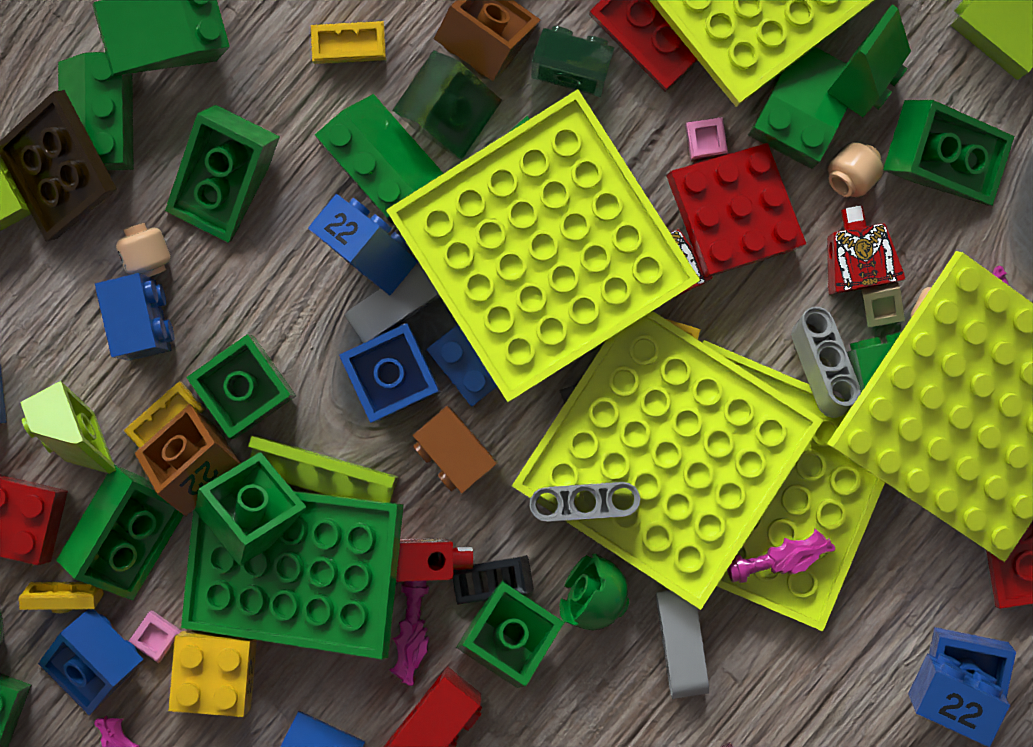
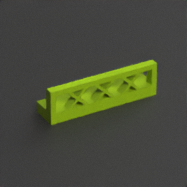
[248,436,398,503]

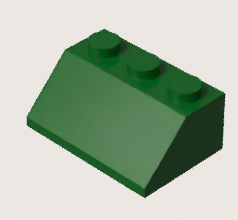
[58,52,134,170]
[314,94,444,224]
[56,465,184,601]

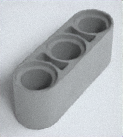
[344,263,441,343]
[791,307,861,418]
[529,482,640,522]
[656,590,709,699]

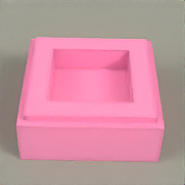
[685,117,728,161]
[129,610,182,663]

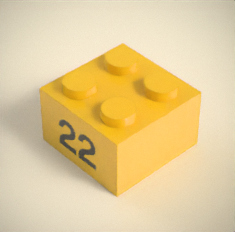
[168,630,257,717]

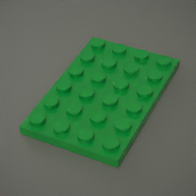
[181,491,404,659]

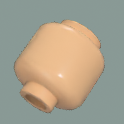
[828,143,884,197]
[116,223,170,277]

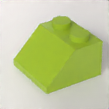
[20,381,116,474]

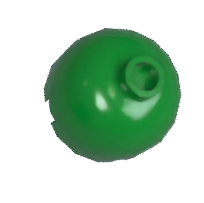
[559,554,629,631]

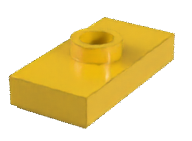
[311,21,386,64]
[124,381,205,448]
[19,582,103,613]

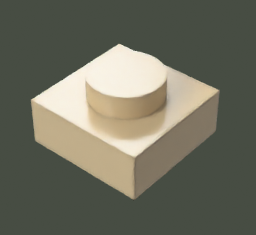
[861,282,905,327]

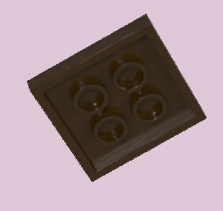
[0,90,117,242]

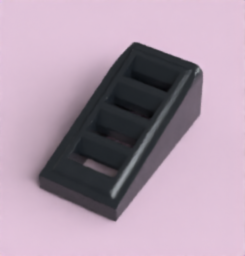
[453,555,534,605]

